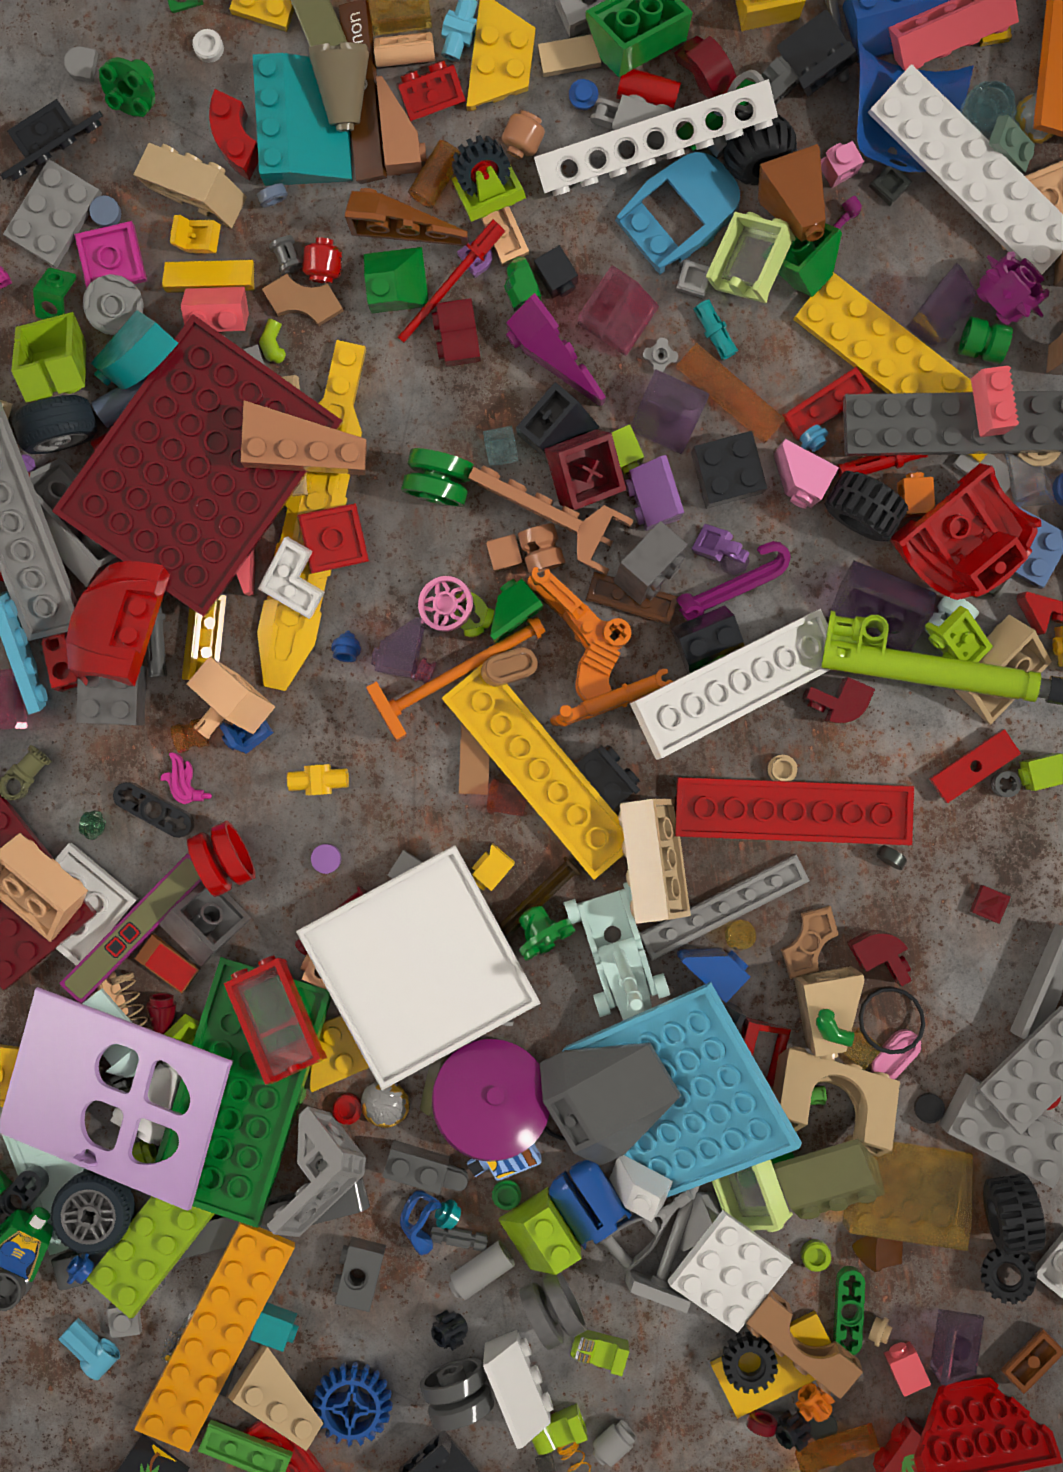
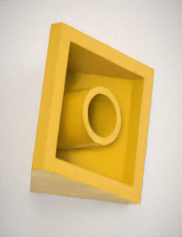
[735,0,806,31]

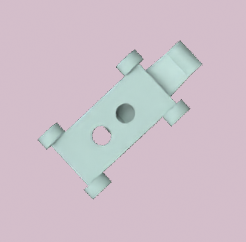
[564,882,670,1021]

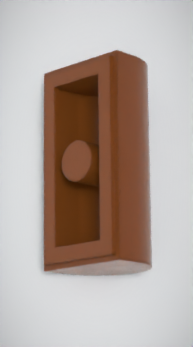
[1001,1328,1063,1394]

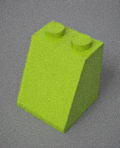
[499,1187,582,1275]

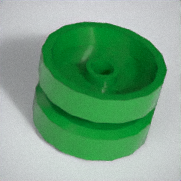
[401,448,474,507]

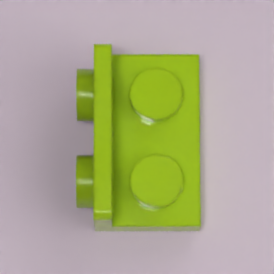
[924,606,993,662]

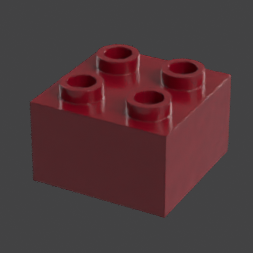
[544,429,626,510]

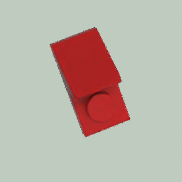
[1016,591,1063,635]

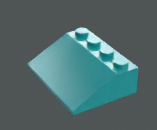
[252,53,353,186]

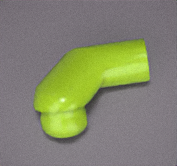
[259,318,286,364]

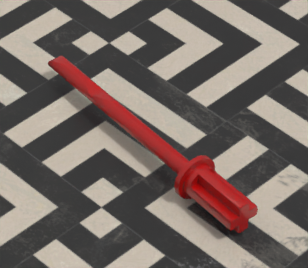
[398,219,505,343]

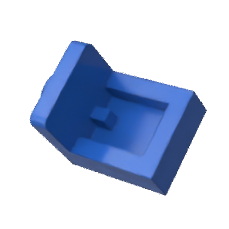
[219,719,274,754]

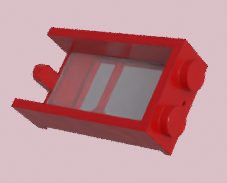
[224,955,327,1085]

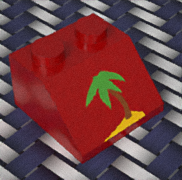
[873,1416,924,1472]

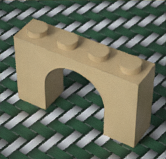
[773,1047,900,1157]

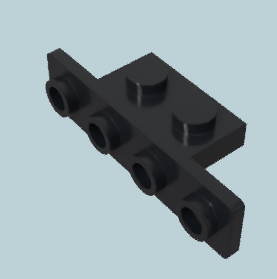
[0,99,103,181]

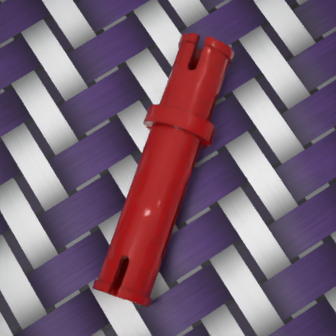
[837,455,928,478]

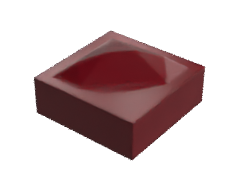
[970,885,1011,924]

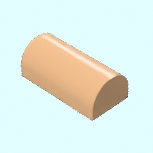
[374,32,435,68]

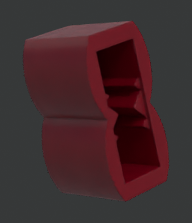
[432,298,481,367]

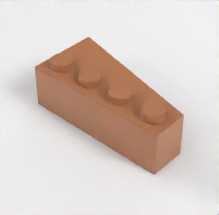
[241,400,367,475]

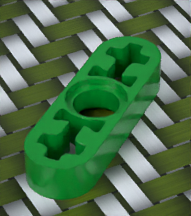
[833,1266,865,1355]

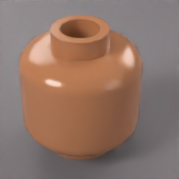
[502,110,545,160]

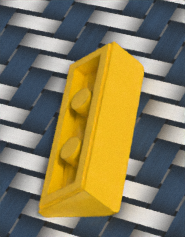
[162,260,255,293]
[182,595,226,680]

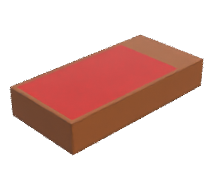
[134,934,201,994]

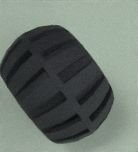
[723,112,797,185]

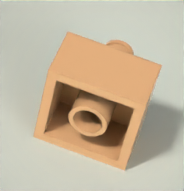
[187,656,275,739]

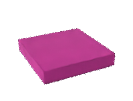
[74,221,147,287]

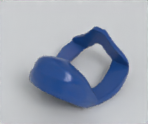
[400,1190,442,1255]

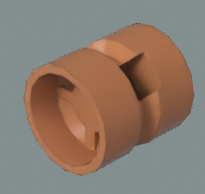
[518,523,565,574]

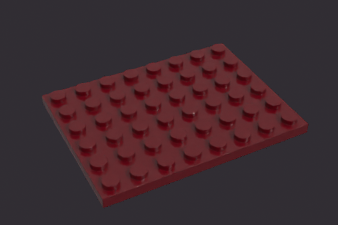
[52,314,343,617]

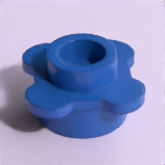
[66,1253,95,1285]

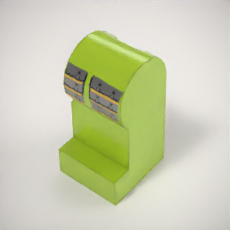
[570,1330,630,1377]

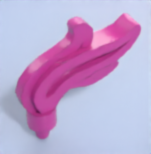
[161,752,212,804]

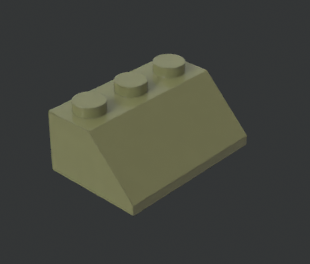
[773,1139,885,1219]

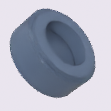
[256,183,288,207]
[89,195,121,228]

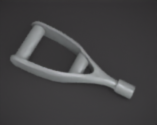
[599,1190,693,1272]

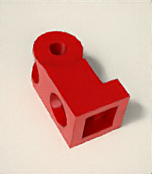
[42,632,78,692]

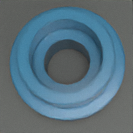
[800,425,828,452]

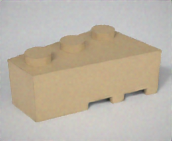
[228,1344,323,1451]

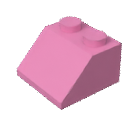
[773,439,839,509]

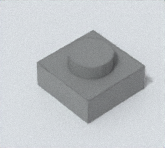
[107,1304,142,1338]

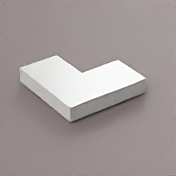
[258,537,325,619]

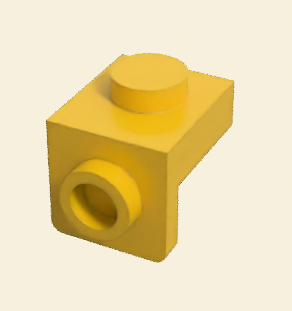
[170,215,221,253]

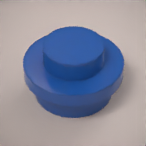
[569,79,598,110]

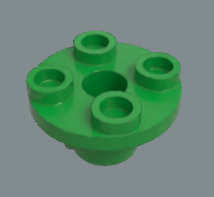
[99,57,155,117]
[519,906,576,961]

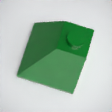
[762,223,842,297]
[364,247,429,314]
[490,578,543,644]

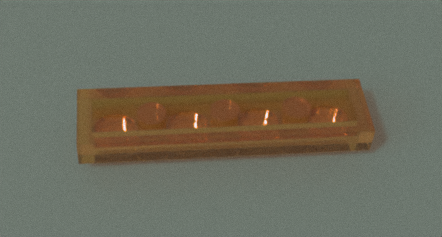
[676,342,786,444]

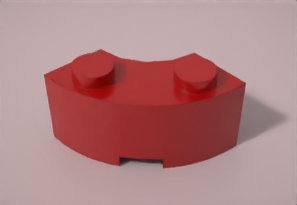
[209,89,259,181]

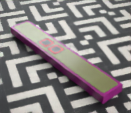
[59,853,202,1004]

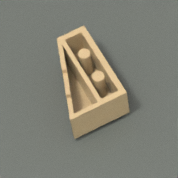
[133,143,247,229]

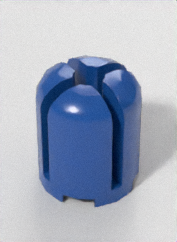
[549,1160,632,1250]

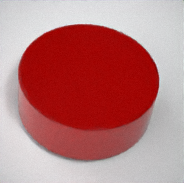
[332,1093,362,1125]

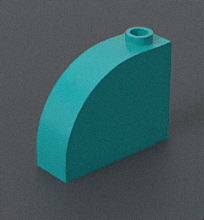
[90,310,179,389]

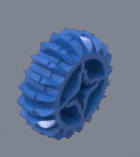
[312,1362,393,1447]

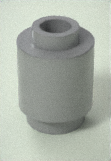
[592,1420,637,1467]

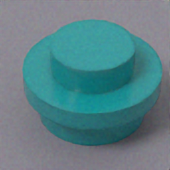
[435,1199,461,1229]

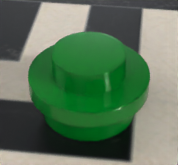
[492,1179,521,1210]

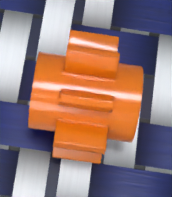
[795,1383,835,1422]

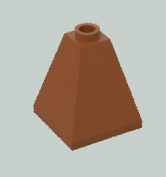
[758,144,826,241]

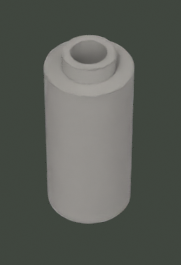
[448,1240,515,1300]

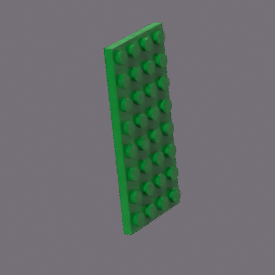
[154,957,332,1228]

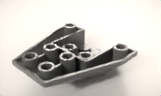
[540,1043,681,1165]

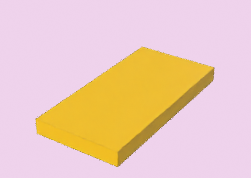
[710,1310,831,1419]

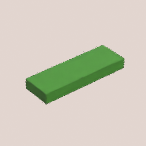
[198,1420,293,1472]

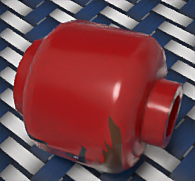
[303,237,343,284]

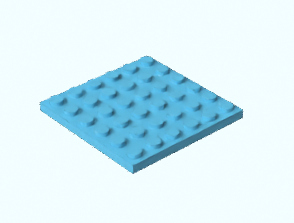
[562,982,802,1198]

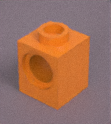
[897,472,935,518]

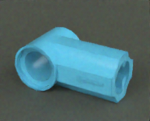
[58,1318,120,1380]

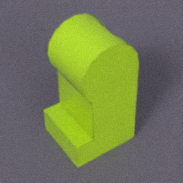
[532,1403,588,1455]

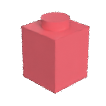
[883,1341,931,1397]

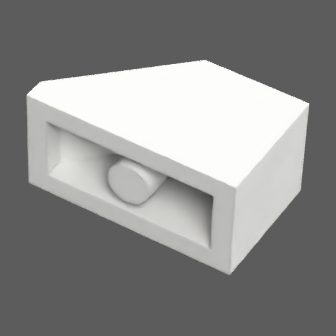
[609,1155,673,1222]

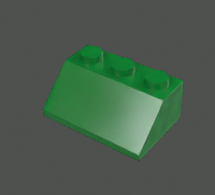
[585,0,693,77]

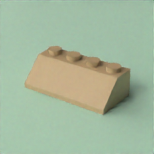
[618,799,691,924]

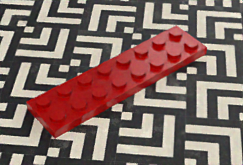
[675,777,914,845]

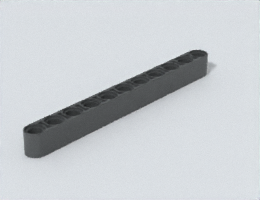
[51,1177,370,1290]

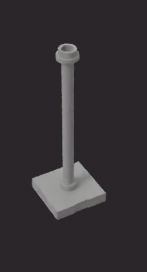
[624,1186,700,1314]

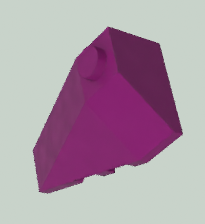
[505,293,606,406]

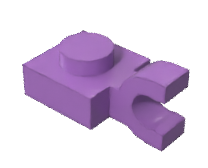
[692,524,750,563]

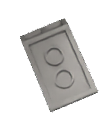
[267,1106,366,1237]

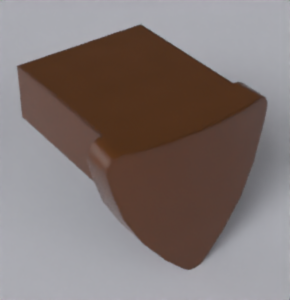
[852,1231,903,1272]

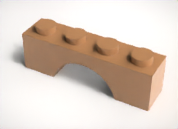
[746,1290,863,1399]

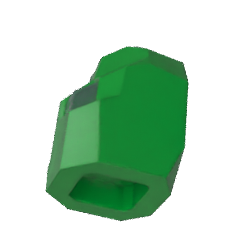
[504,257,541,312]

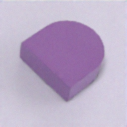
[457,241,493,278]

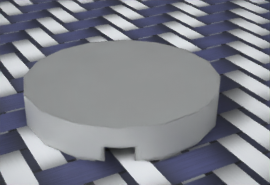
[83,274,144,335]

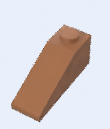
[376,76,427,176]

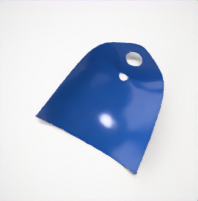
[857,39,974,172]

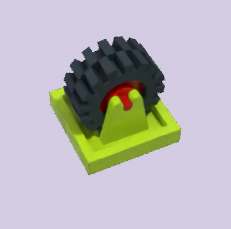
[451,135,526,222]

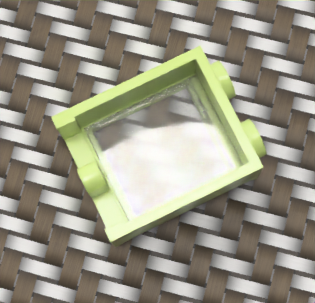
[706,212,796,303]
[712,1159,793,1232]

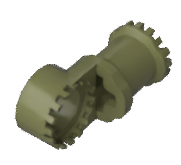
[0,745,52,800]

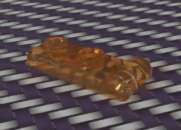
[795,1423,880,1472]

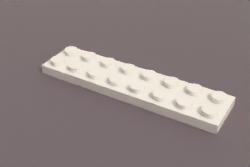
[868,64,1063,275]
[630,609,830,760]

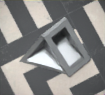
[679,1192,722,1252]

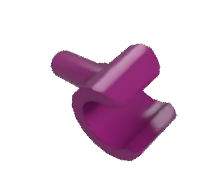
[833,196,862,229]

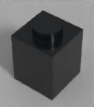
[534,245,578,299]

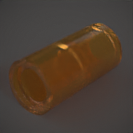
[408,140,460,209]

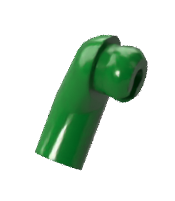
[816,1009,854,1047]

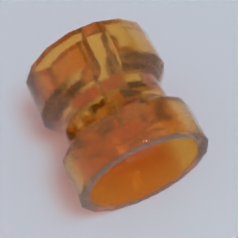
[171,718,209,754]

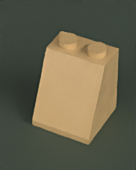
[794,966,865,1060]

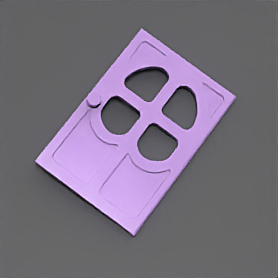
[0,987,232,1211]

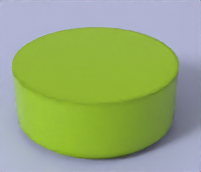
[800,1239,831,1272]

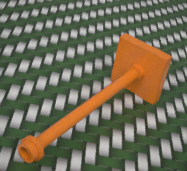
[366,617,546,742]

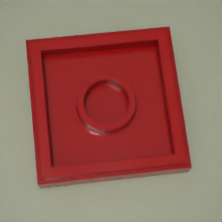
[297,503,369,574]

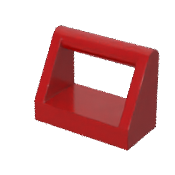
[741,1017,791,1086]

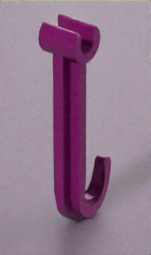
[676,541,791,621]

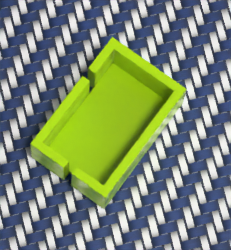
[11,312,86,403]

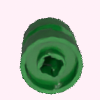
[958,316,1013,365]

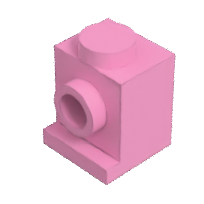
[821,141,864,188]

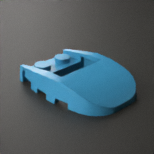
[615,152,740,275]

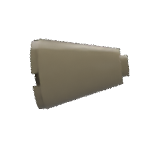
[309,42,369,132]

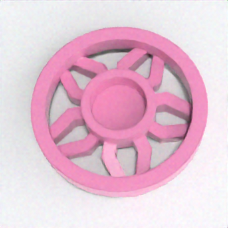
[418,576,473,632]

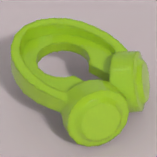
[453,592,494,637]

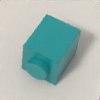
[250,1302,299,1352]

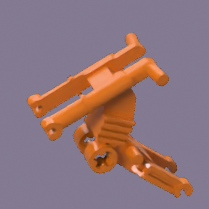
[527,567,673,727]

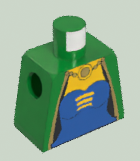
[0,1207,53,1282]

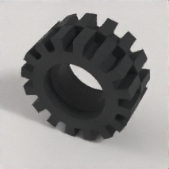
[980,1247,1037,1305]
[722,1331,778,1394]

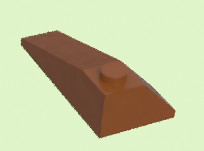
[345,188,469,246]

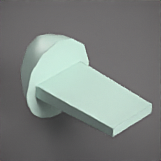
[82,988,139,1077]

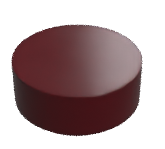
[746,1410,778,1437]

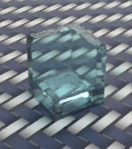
[483,426,518,467]

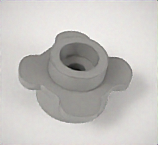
[643,338,679,373]

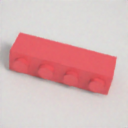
[888,0,1019,71]

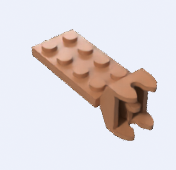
[468,466,634,575]

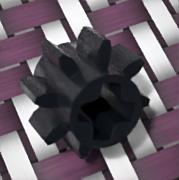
[431,1310,468,1351]
[775,1410,812,1452]

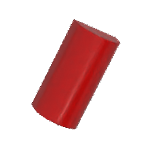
[616,69,681,110]

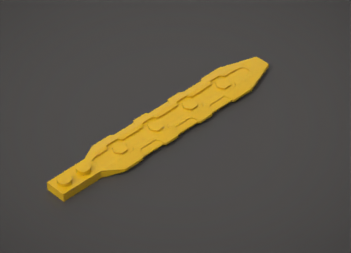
[257,340,366,691]

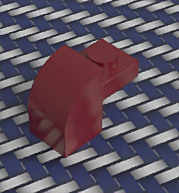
[674,35,740,99]
[802,677,875,723]
[847,930,912,987]

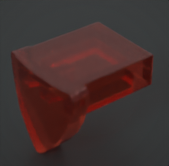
[487,778,526,816]

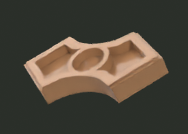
[262,274,344,326]
[781,905,839,979]

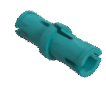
[693,299,739,361]

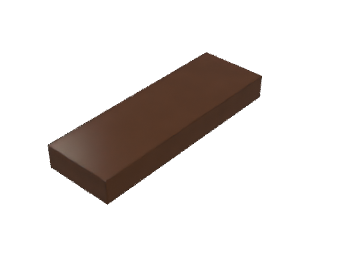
[585,571,678,626]

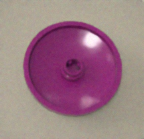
[432,1039,550,1162]

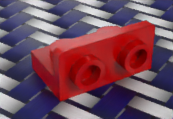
[396,60,466,121]

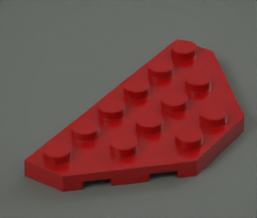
[913,1377,1063,1472]

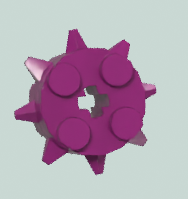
[976,251,1050,325]

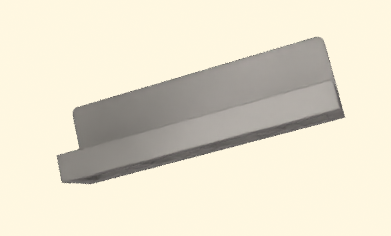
[1010,924,1063,1039]

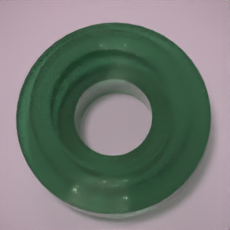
[79,810,106,840]

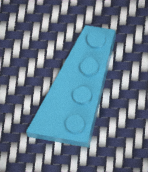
[0,591,48,715]

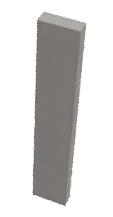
[639,854,810,961]

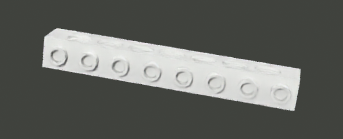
[534,79,778,197]

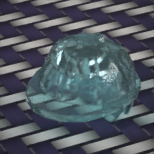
[960,81,1015,138]

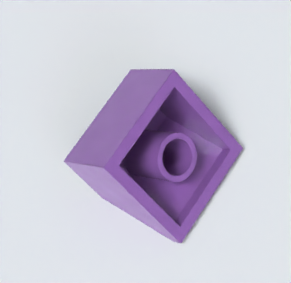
[625,455,684,531]

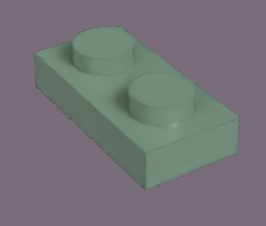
[989,115,1035,173]

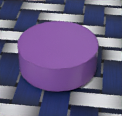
[311,844,341,874]

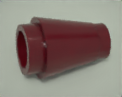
[147,993,177,1035]

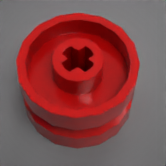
[187,820,256,897]

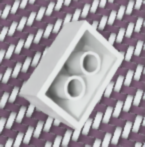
[483,1330,554,1450]

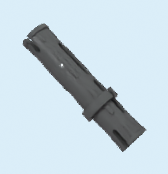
[146,606,167,677]

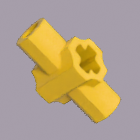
[287,764,349,795]

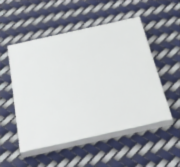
[296,845,541,1090]

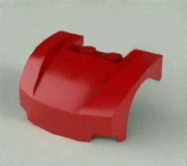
[890,463,1042,600]
[66,561,170,687]

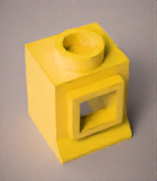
[472,843,515,891]

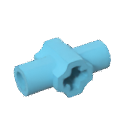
[441,0,478,62]

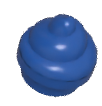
[331,630,361,662]

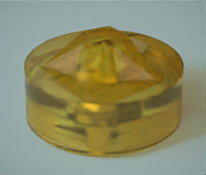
[725,920,756,951]

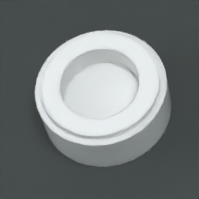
[192,29,224,63]

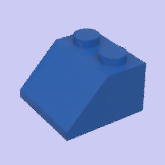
[676,948,751,1003]

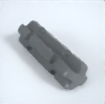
[430,1224,488,1252]

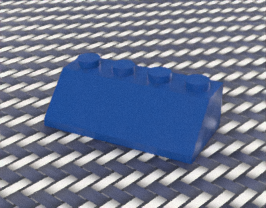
[842,0,950,63]

